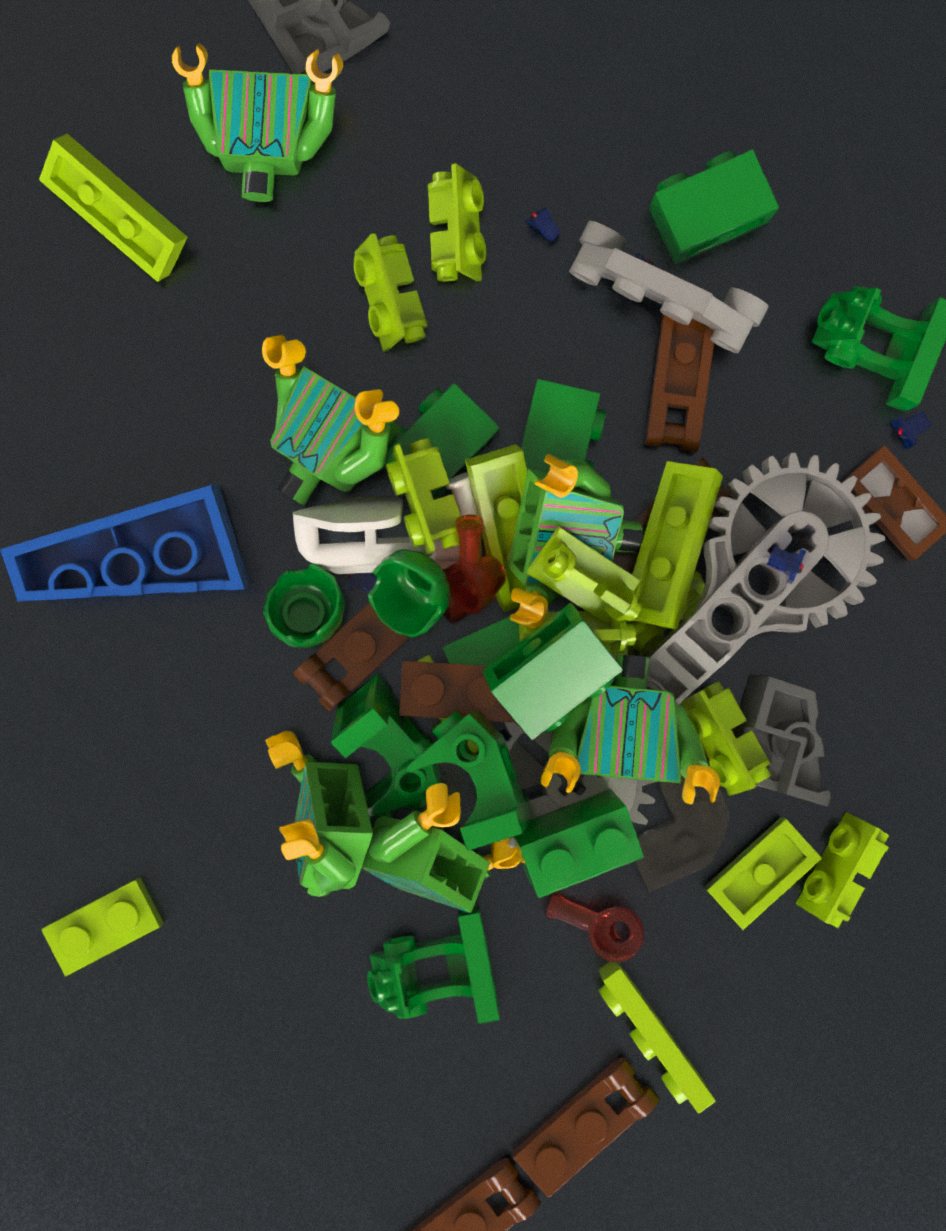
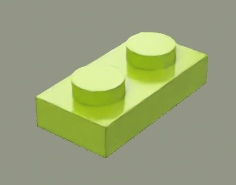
[704,816,822,930]
[41,877,164,977]

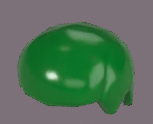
[368,549,450,638]
[263,564,345,648]

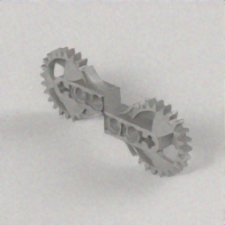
[502,453,885,848]

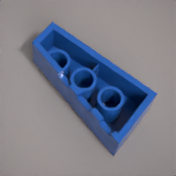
[0,484,251,602]

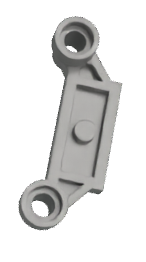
[569,221,769,353]

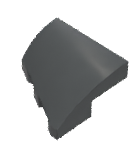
[248,0,390,75]
[733,674,831,807]

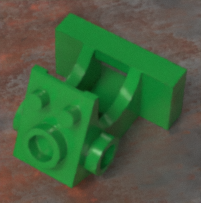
[812,286,946,413]
[331,673,440,818]
[407,710,535,851]
[367,904,500,1024]

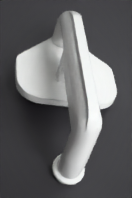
[293,472,481,574]

